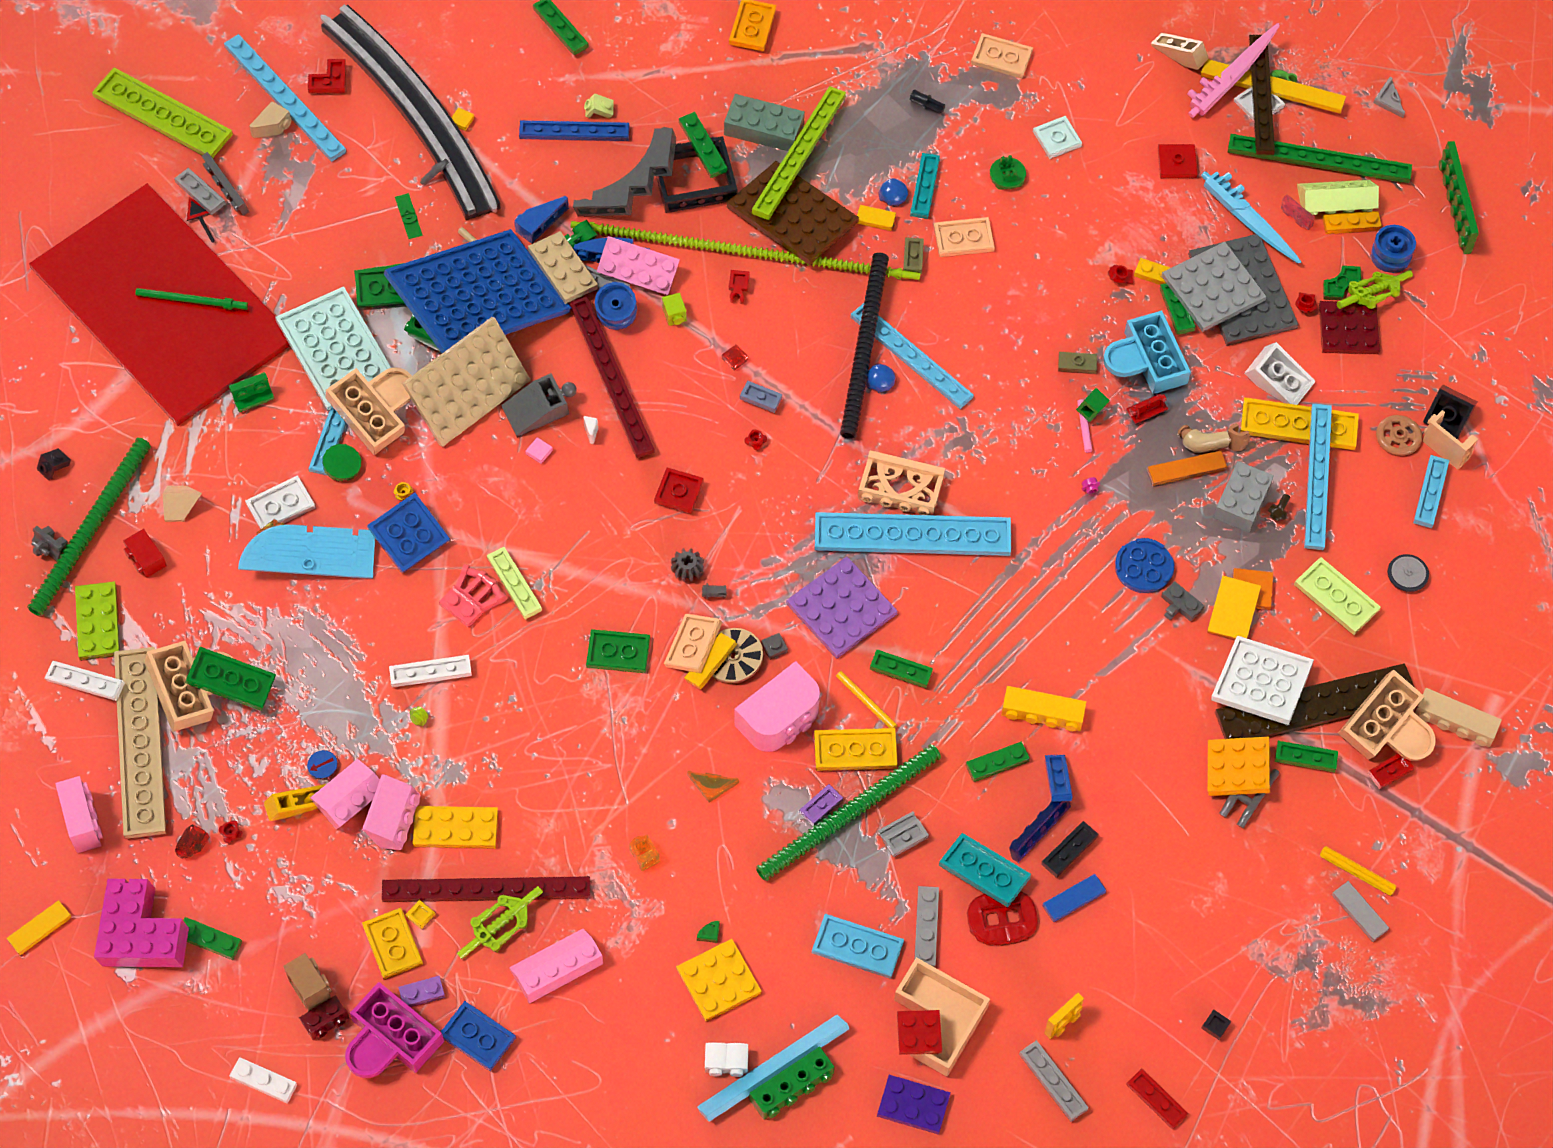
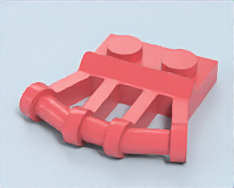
[439,564,507,628]

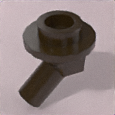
[1268,494,1290,521]

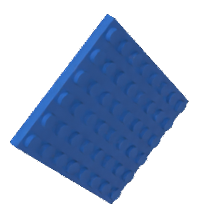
[384,229,571,353]

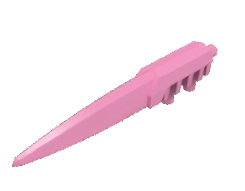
[1187,23,1280,118]

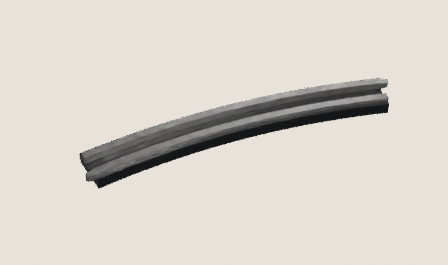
[321,4,501,220]

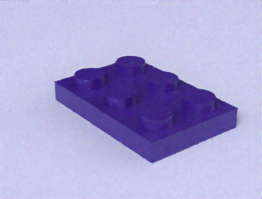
[877,1075,951,1135]

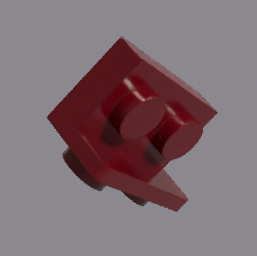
[299,995,349,1040]

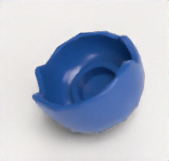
[878,178,908,206]
[866,364,896,393]

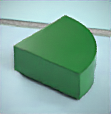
[697,921,720,943]

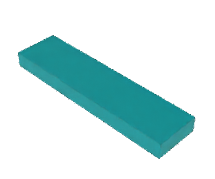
[910,153,940,219]

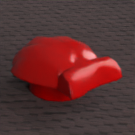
[1108,265,1133,284]
[1295,292,1317,313]

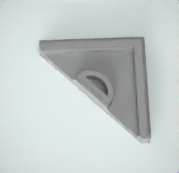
[1373,77,1405,118]

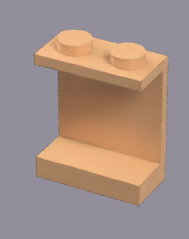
[1423,410,1478,470]

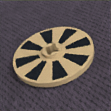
[712,628,763,683]

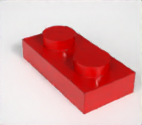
[1368,754,1414,789]

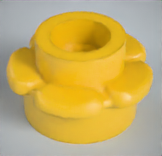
[394,482,413,501]

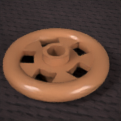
[1376,415,1422,456]

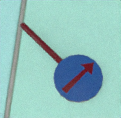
[307,750,338,782]

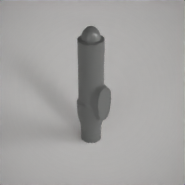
[420,158,449,185]

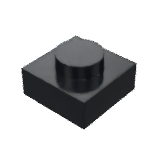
[1201,1009,1231,1040]

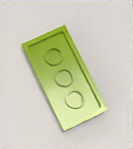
[75,581,120,660]

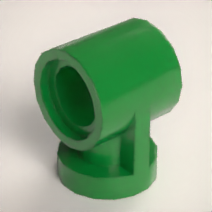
[564,220,598,249]

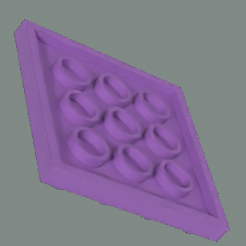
[786,556,898,659]

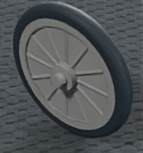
[1387,554,1429,592]

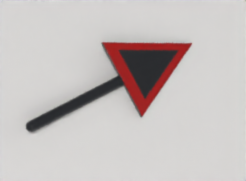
[187,197,215,243]

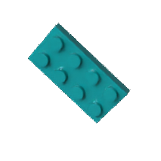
[939,833,1031,907]

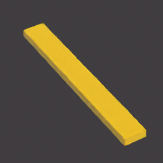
[1201,59,1346,114]

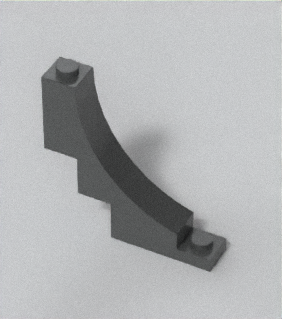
[573,127,676,216]

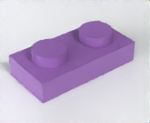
[799,784,843,826]
[398,976,445,1007]

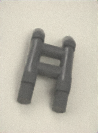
[1219,769,1279,828]

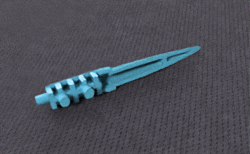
[1201,171,1301,263]

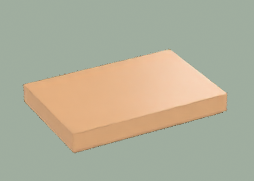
[971,33,1033,79]
[933,217,995,257]
[664,614,722,673]

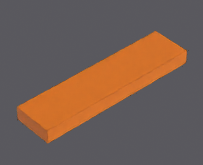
[1147,451,1227,486]

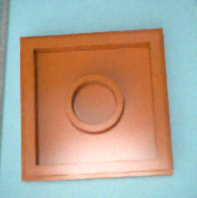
[1232,568,1273,610]

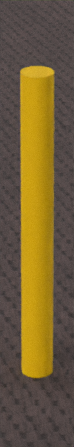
[836,671,897,728]

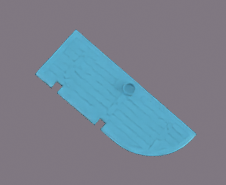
[238,525,375,579]

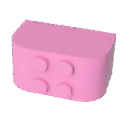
[734,661,820,752]

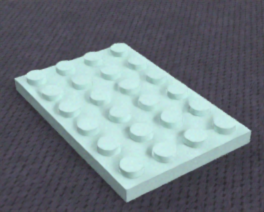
[275,287,391,411]

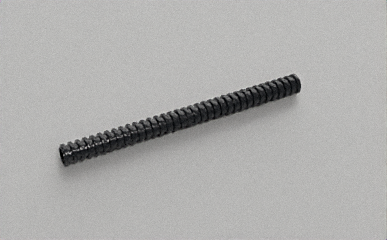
[840,252,889,439]

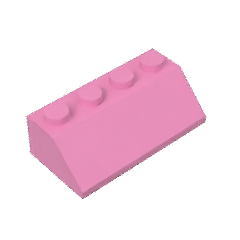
[509,929,603,1003]

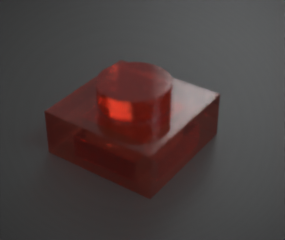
[722,344,748,371]

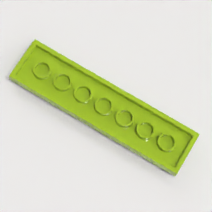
[92,68,233,158]

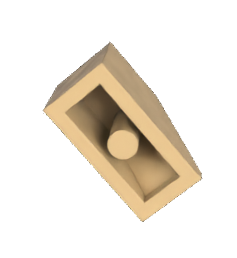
[249,101,292,138]

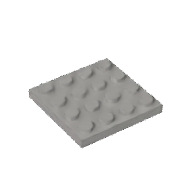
[1161,242,1266,332]

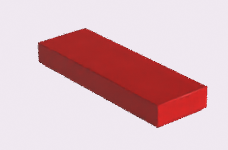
[1126,1068,1188,1130]

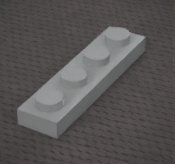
[914,886,939,967]
[1019,1040,1089,1122]

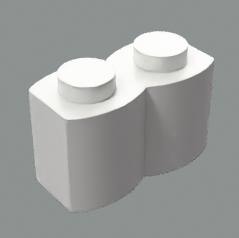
[705,1043,749,1077]

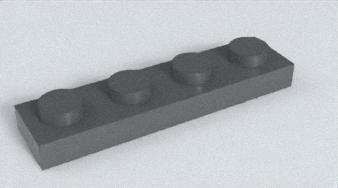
[202,152,249,216]

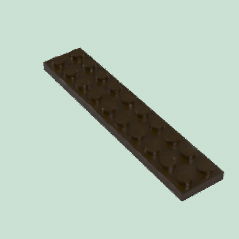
[1215,663,1415,739]

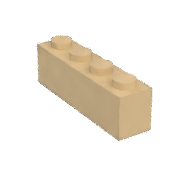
[1415,688,1502,748]

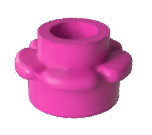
[1082,477,1100,494]

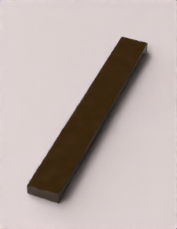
[1249,35,1275,155]

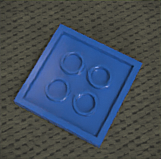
[367,493,450,573]

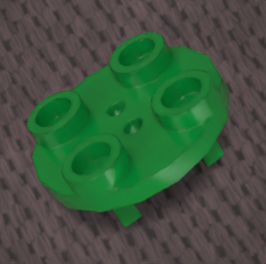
[990,155,1026,190]

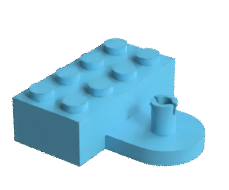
[1103,311,1191,394]

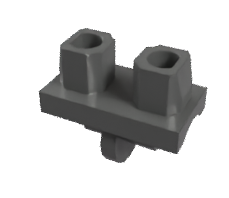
[31,526,68,561]

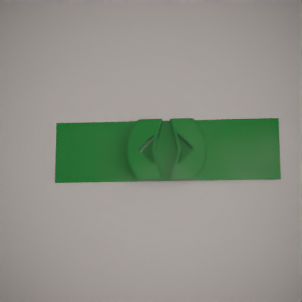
[395,193,423,239]

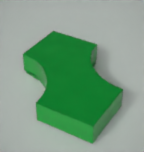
[1323,266,1361,300]

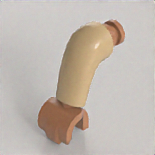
[1177,423,1251,453]

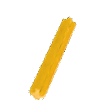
[1320,846,1396,896]

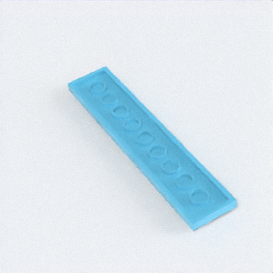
[815,512,1011,556]

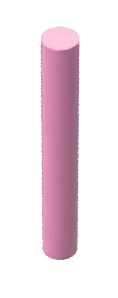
[1077,399,1092,453]

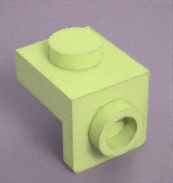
[584,93,614,119]

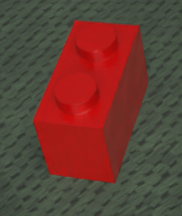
[123,528,167,578]

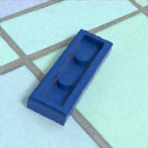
[1045,755,1072,801]
[1042,874,1106,922]

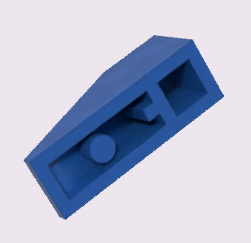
[514,196,569,243]

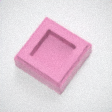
[526,437,553,464]

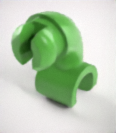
[1270,70,1297,82]

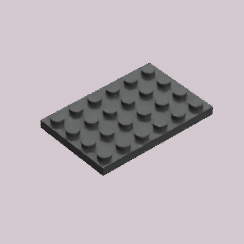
[1188,234,1298,346]

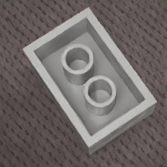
[1213,461,1274,533]

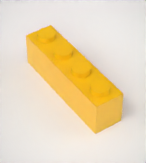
[1001,686,1086,731]

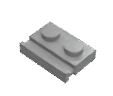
[878,811,929,857]

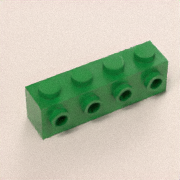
[749,1046,834,1120]

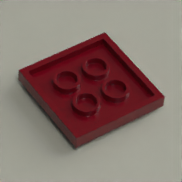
[1319,301,1380,354]

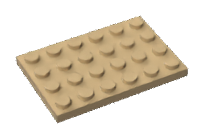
[402,317,531,447]

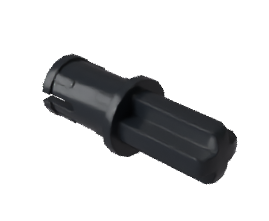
[909,89,945,113]

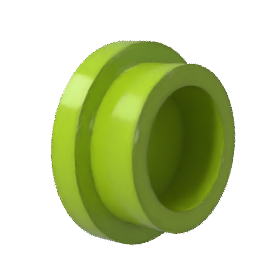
[409,706,428,726]

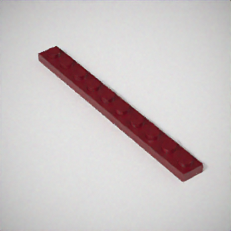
[569,297,655,459]
[382,876,590,902]

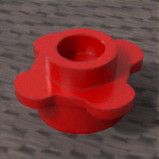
[744,429,767,450]
[219,820,243,843]

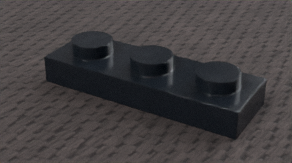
[1041,821,1099,878]

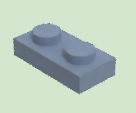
[740,381,782,413]

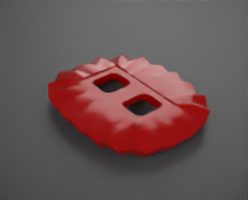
[967,891,1038,945]

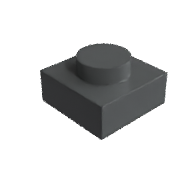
[761,633,788,660]

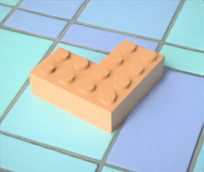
[894,957,990,1076]

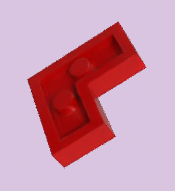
[308,59,346,93]

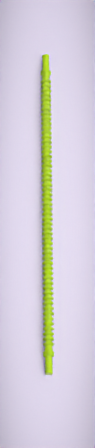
[571,221,921,280]

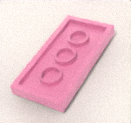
[597,236,680,296]

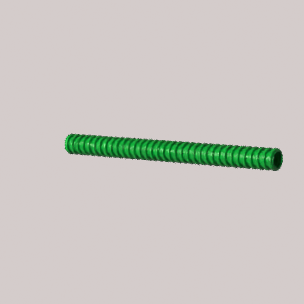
[27,438,151,616]
[756,744,941,881]

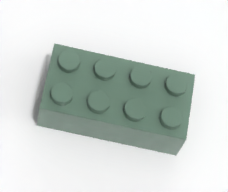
[724,94,805,151]

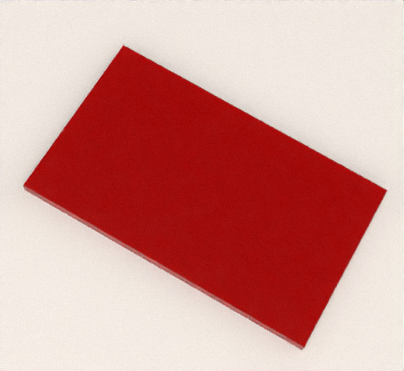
[29,183,290,426]

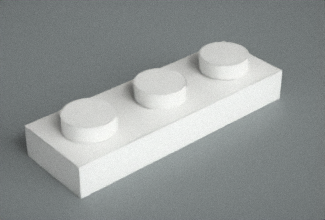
[229,1057,297,1104]

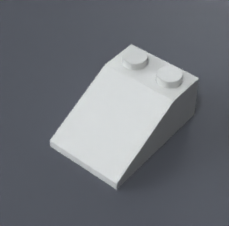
[1244,342,1315,405]

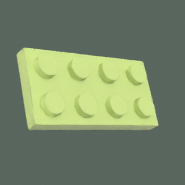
[1294,557,1381,635]

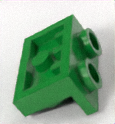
[229,372,274,412]

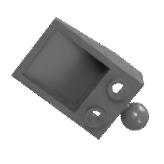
[501,373,577,437]

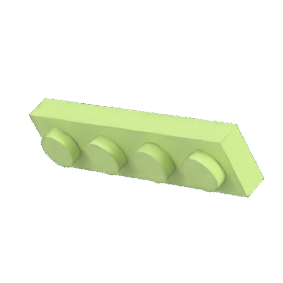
[487,547,542,619]

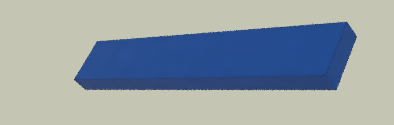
[519,120,630,141]

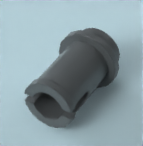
[702,583,726,599]

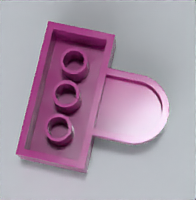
[345,982,444,1078]

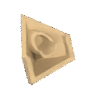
[163,486,202,522]

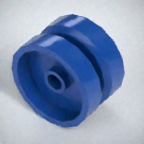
[1370,224,1416,273]
[595,282,637,330]

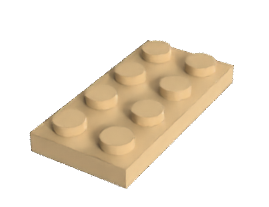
[528,231,598,304]

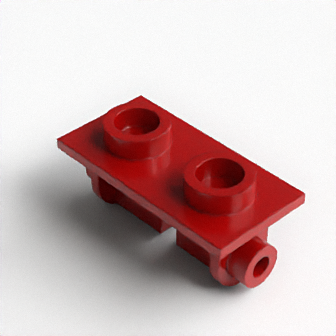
[1126,394,1168,424]

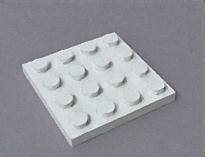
[1211,636,1314,725]

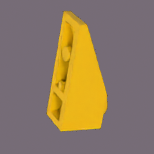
[264,784,326,821]

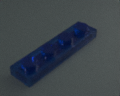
[1009,801,1071,863]

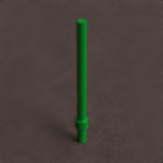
[135,288,248,310]

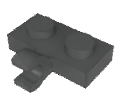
[1161,581,1205,621]

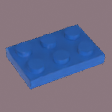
[441,1001,516,1072]

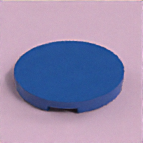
[1115,538,1174,593]

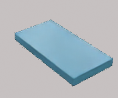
[812,914,904,979]

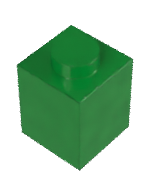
[1076,388,1110,422]

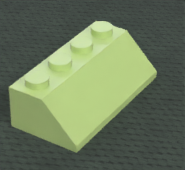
[1297,180,1379,215]

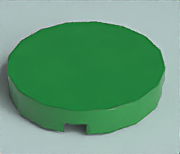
[322,444,361,481]

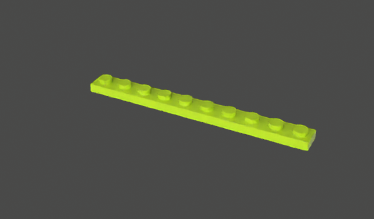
[752,86,846,220]

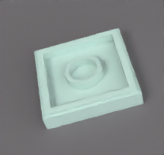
[1033,116,1082,159]

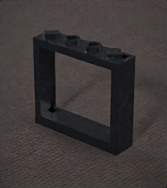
[656,136,738,213]

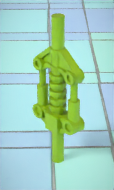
[1337,270,1413,309]
[457,886,543,959]

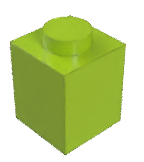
[662,293,687,326]

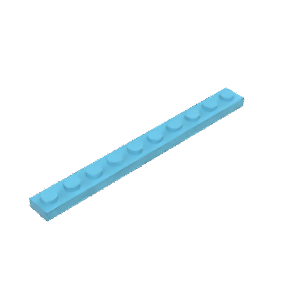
[224,34,346,162]

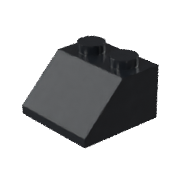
[1423,385,1478,439]

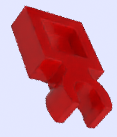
[729,270,750,304]

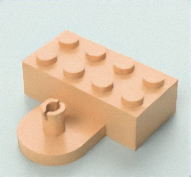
[325,367,412,455]
[145,641,234,732]
[1338,670,1435,761]

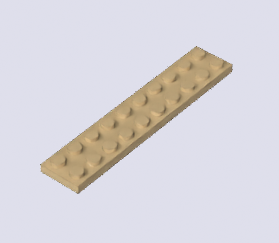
[114,647,166,839]

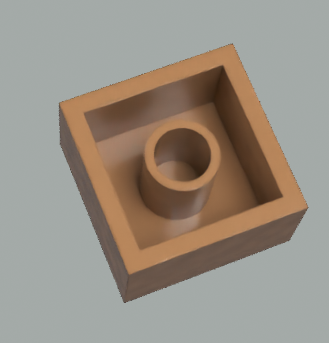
[283,953,332,1012]

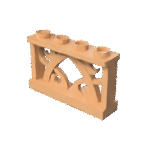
[858,450,945,515]

